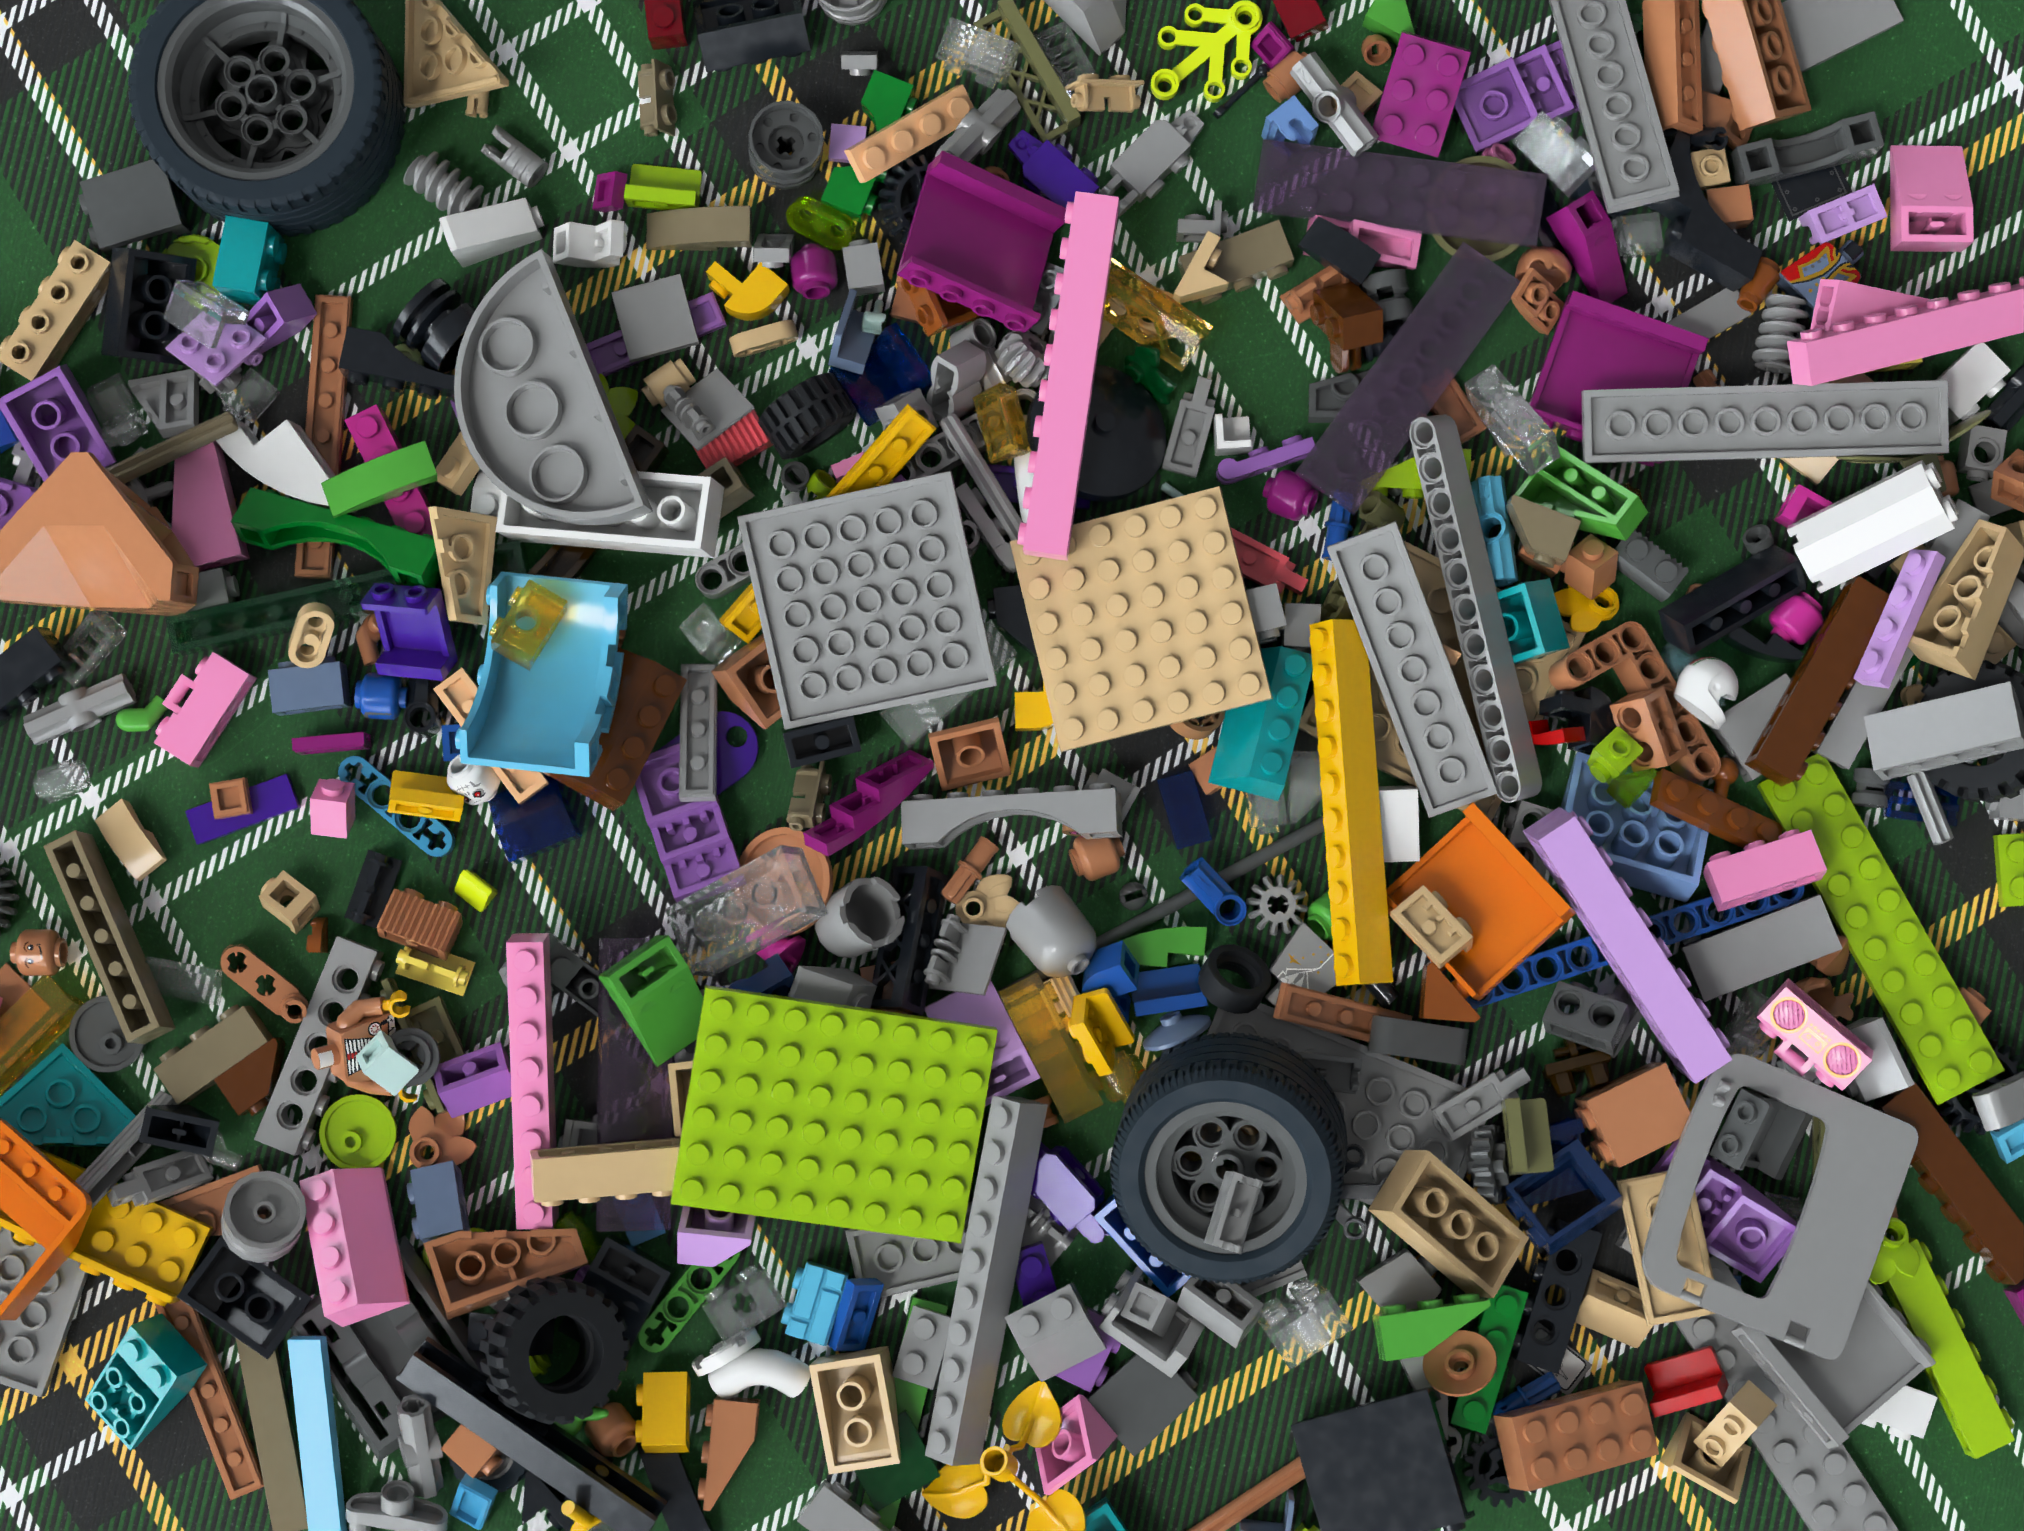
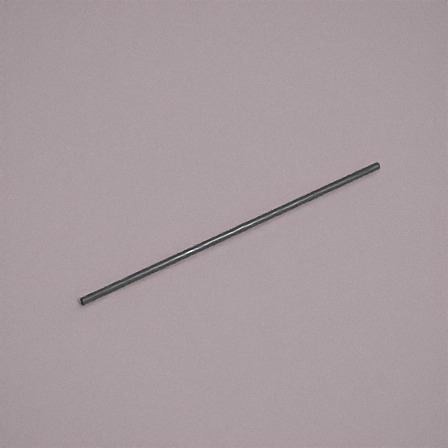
[997,816,1325,1004]

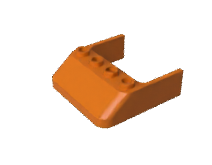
[0,1118,92,1321]

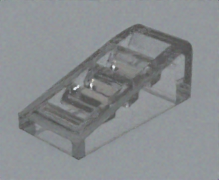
[1034,21,1096,98]
[63,610,128,688]

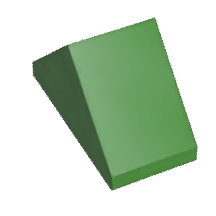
[1362,0,1415,46]

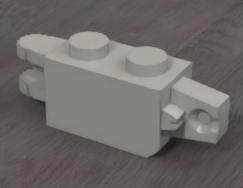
[1098,109,1204,217]

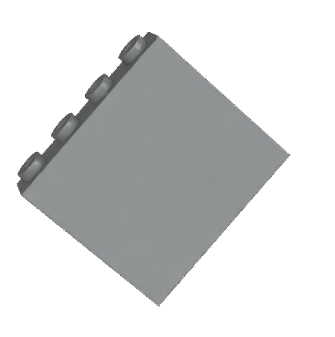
[1731,1280,1936,1449]

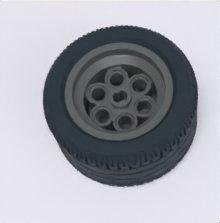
[1110,1032,1348,1284]

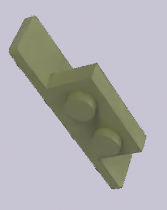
[380,978,466,1114]

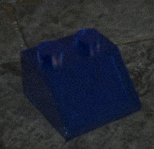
[488,774,582,865]

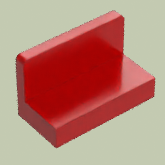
[1644,1345,1729,1418]

